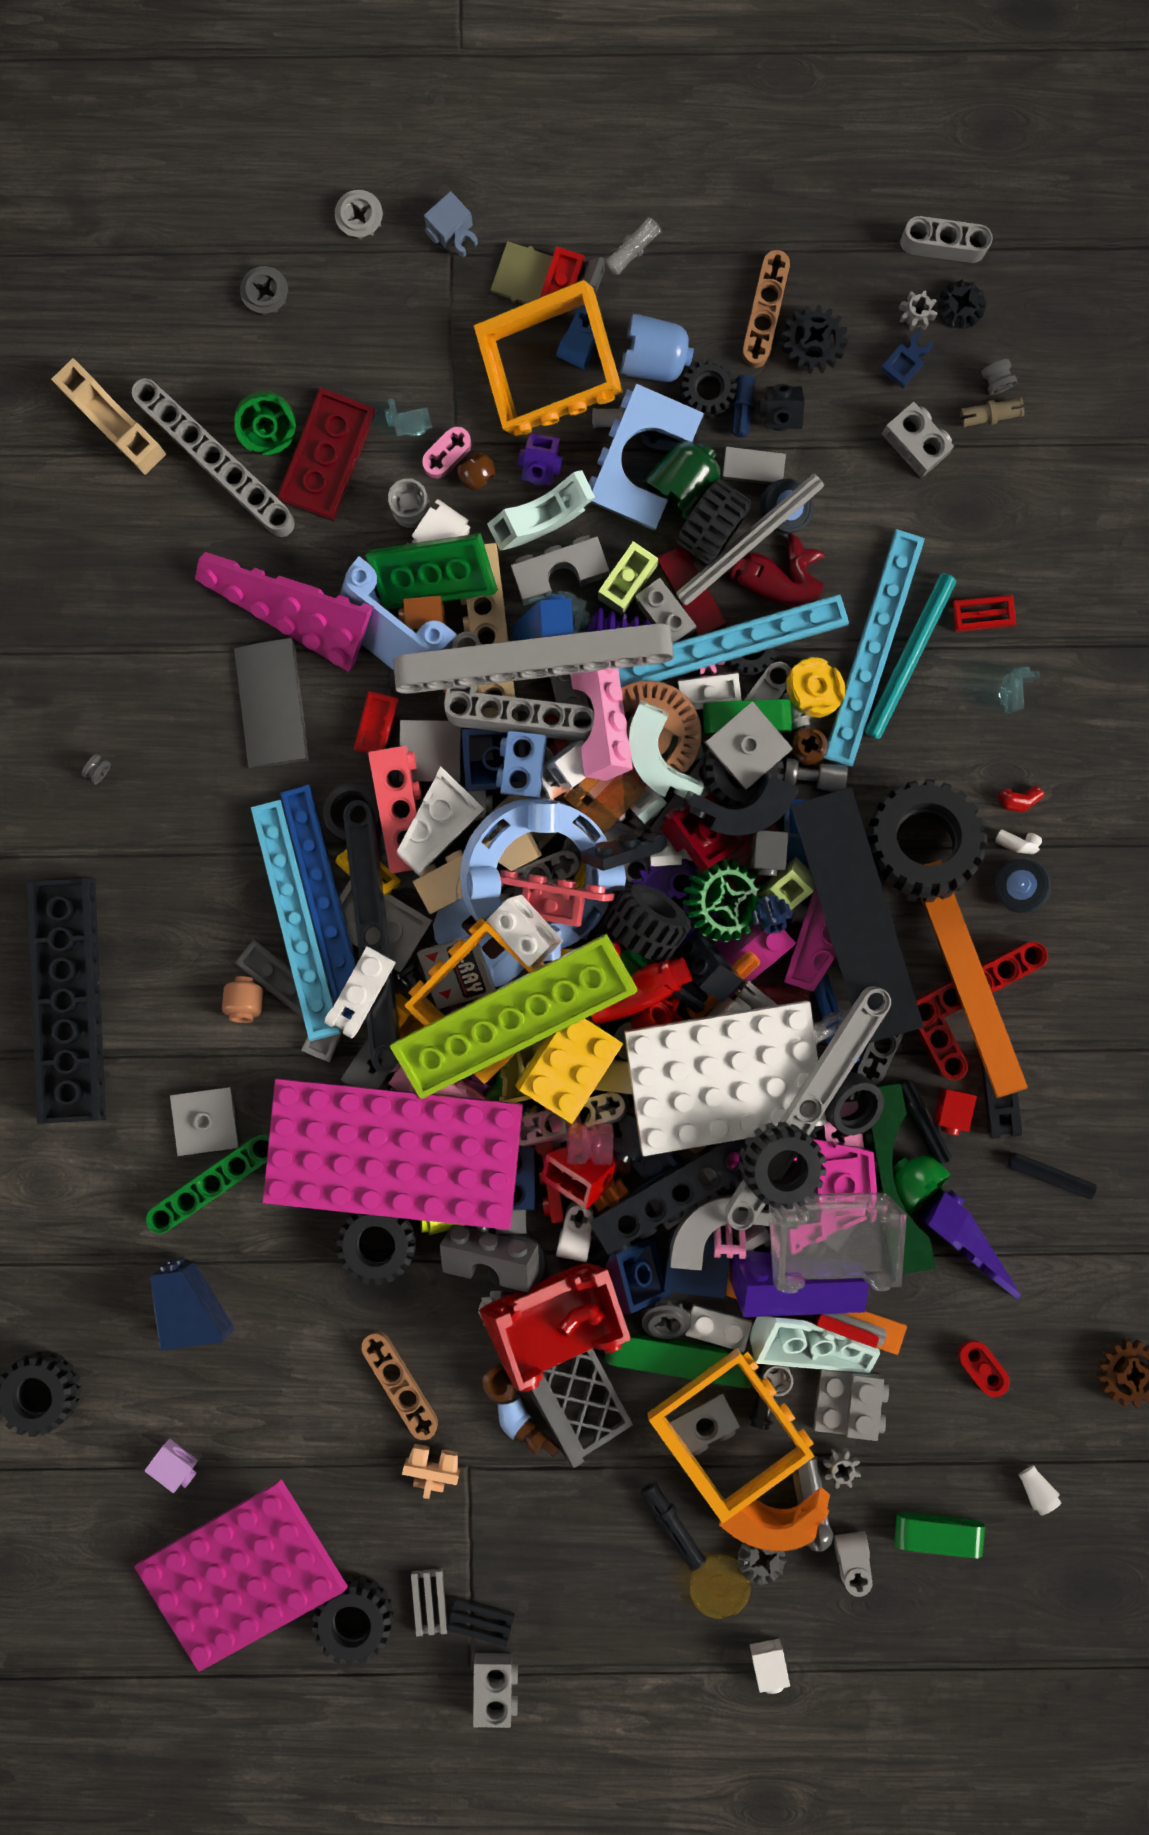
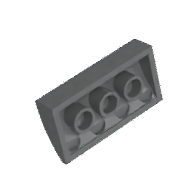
[234,638,309,769]

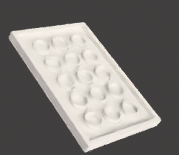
[623,1000,827,1156]

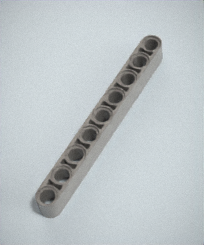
[393,624,674,694]

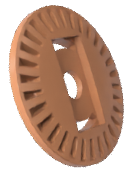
[621,680,702,788]

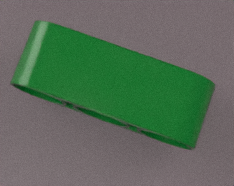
[703,699,792,735]
[894,1512,986,1558]

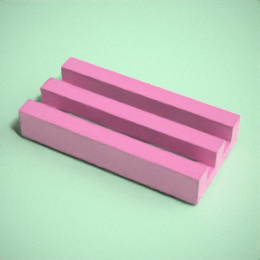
[713,1224,746,1259]

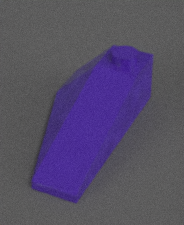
[916,1189,1021,1300]

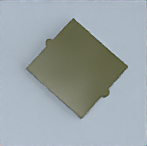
[490,241,553,304]

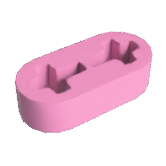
[422,427,471,479]

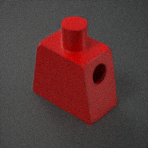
[541,1142,616,1209]

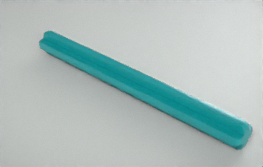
[865,573,956,739]

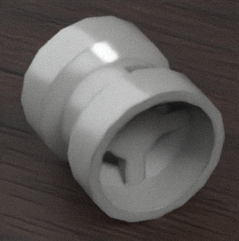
[760,1364,793,1397]

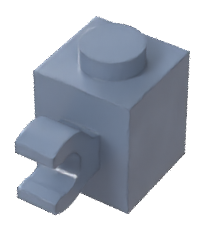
[424,191,478,257]

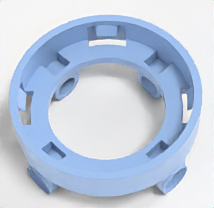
[460,798,626,961]

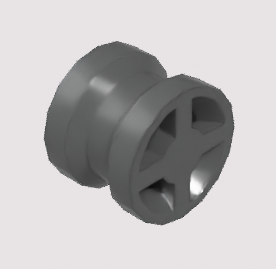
[981,359,1018,395]

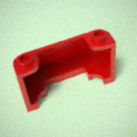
[479,1263,631,1392]

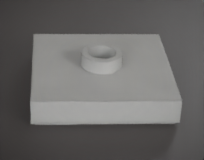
[705,701,793,790]
[170,1087,240,1156]

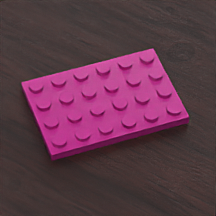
[134,1479,348,1672]

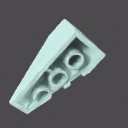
[749,1316,880,1374]

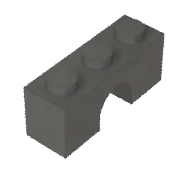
[440,1225,540,1293]

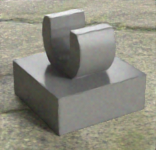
[732,1225,771,1252]

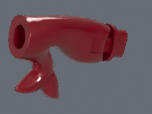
[726,533,825,608]

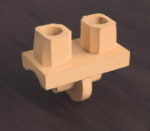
[402,1444,460,1499]

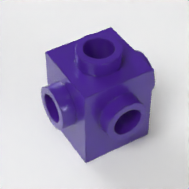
[518,433,563,485]

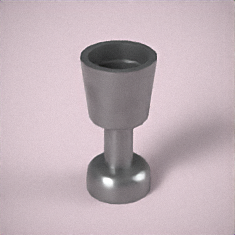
[783,758,848,792]

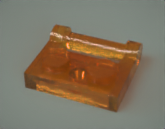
[564,772,646,834]

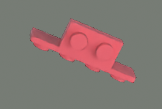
[500,870,615,927]

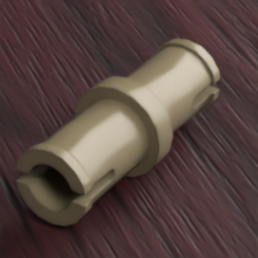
[960,397,1024,428]

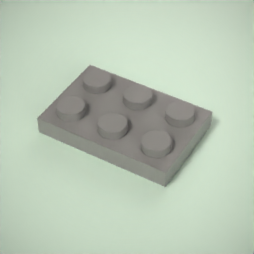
[340,879,433,972]

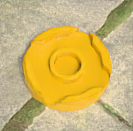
[786,657,845,718]

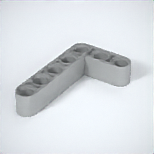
[444,632,594,741]

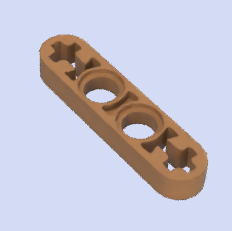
[742,250,790,368]
[361,1331,438,1440]

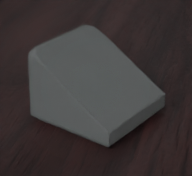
[578,257,605,295]

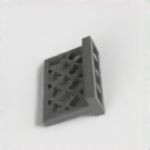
[529,1349,633,1468]

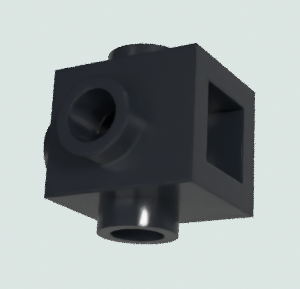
[759,384,805,431]

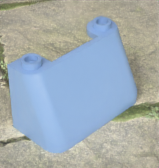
[340,556,457,670]

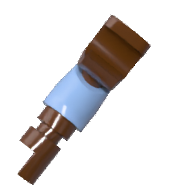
[482,1362,561,1458]

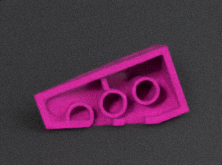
[685,924,796,1017]

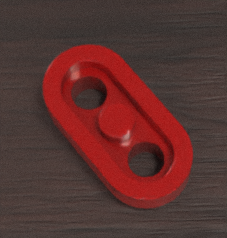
[958,1339,1010,1397]

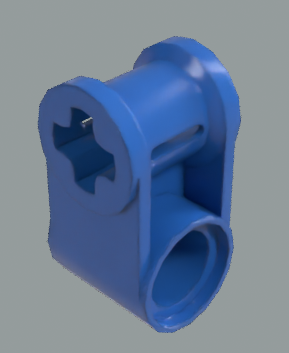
[556,306,596,370]

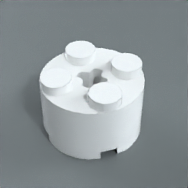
[407,499,471,544]

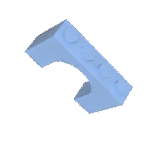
[589,384,704,530]

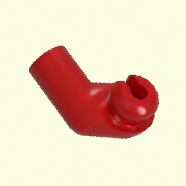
[998,785,1045,813]
[557,1303,604,1337]

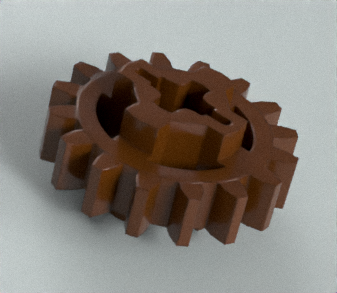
[1096,1339,1149,1408]

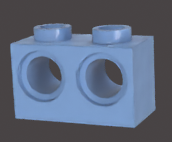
[496,731,547,798]

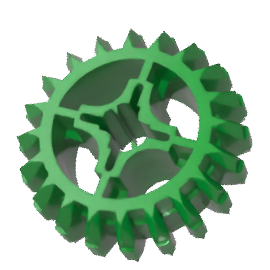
[682,859,763,942]

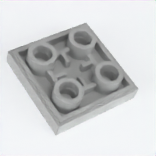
[399,720,461,783]

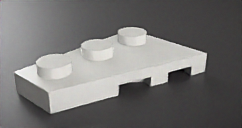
[397,766,485,875]

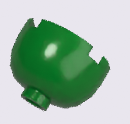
[234,390,296,455]
[893,1156,951,1215]

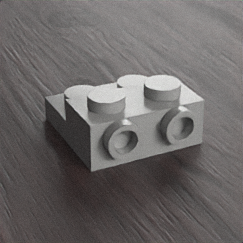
[813,1369,889,1441]

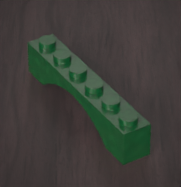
[858,1083,936,1275]

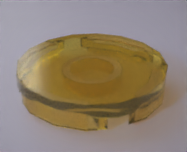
[689,1554,751,1619]

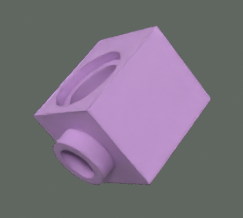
[144,1438,199,1493]

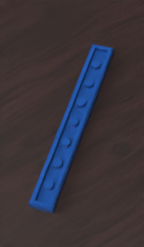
[280,784,366,1019]

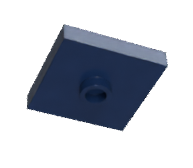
[663,1228,730,1299]

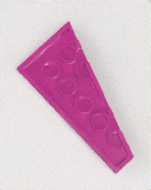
[195,552,374,672]

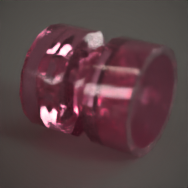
[567,1123,613,1165]

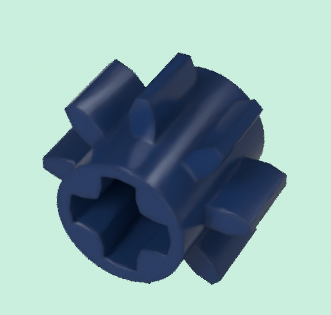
[751,895,792,934]

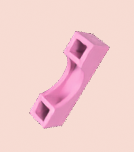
[570,669,633,781]

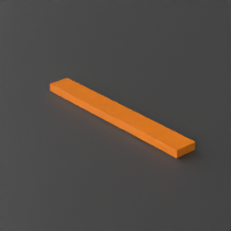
[921,860,1028,1098]

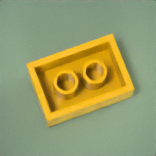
[515,1019,624,1124]

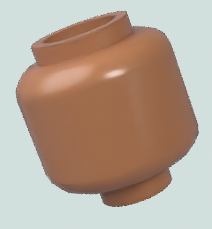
[222,976,263,1023]

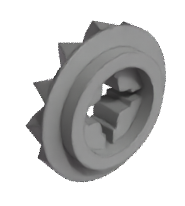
[335,190,383,240]

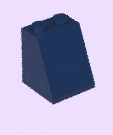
[150,1258,234,1351]

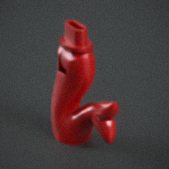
[591,940,692,1025]

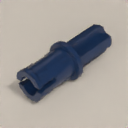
[731,375,756,438]

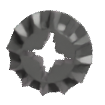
[240,266,289,316]
[642,1300,691,1339]
[738,1543,787,1586]

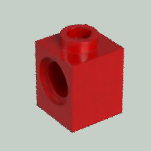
[934,1088,977,1136]

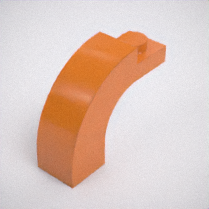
[719,1487,830,1551]

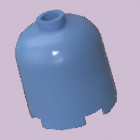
[620,314,694,382]

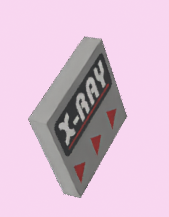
[417,935,496,1009]

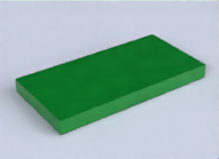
[365,533,498,610]

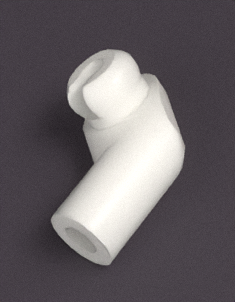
[995,829,1042,854]

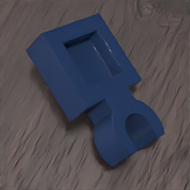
[880,331,933,389]

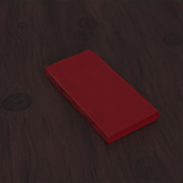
[277,387,377,522]

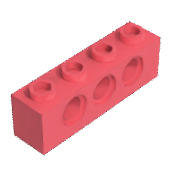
[368,746,422,874]

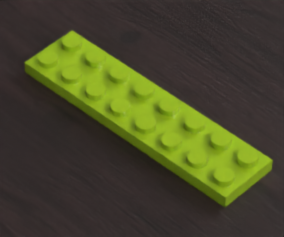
[390,934,638,1099]

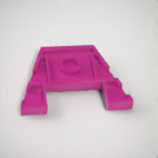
[786,1138,879,1254]

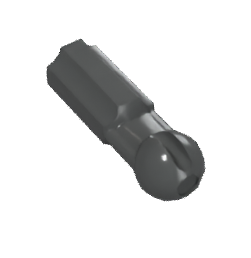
[792,1456,833,1552]

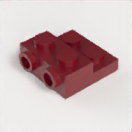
[660,793,747,873]

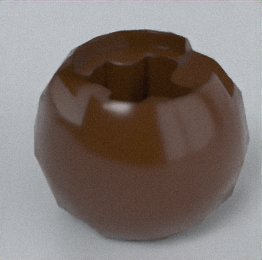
[457,452,495,491]
[789,727,828,765]

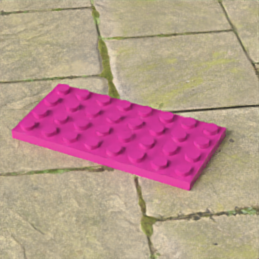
[263,1078,523,1230]

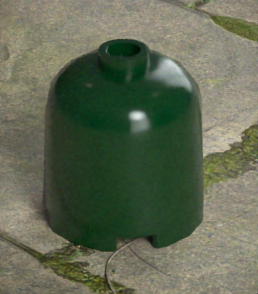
[643,441,721,520]

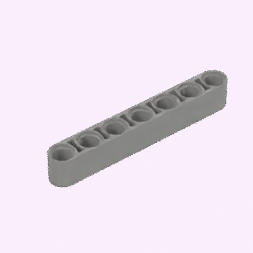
[131,378,295,537]

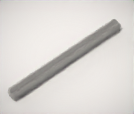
[676,474,824,605]

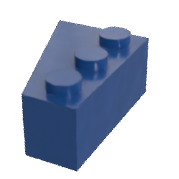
[512,595,574,641]

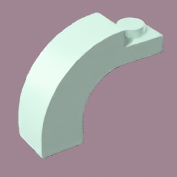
[487,470,595,551]
[629,700,704,798]

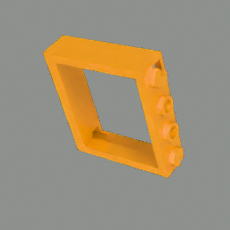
[474,280,623,436]
[404,917,545,1084]
[648,1347,814,1523]

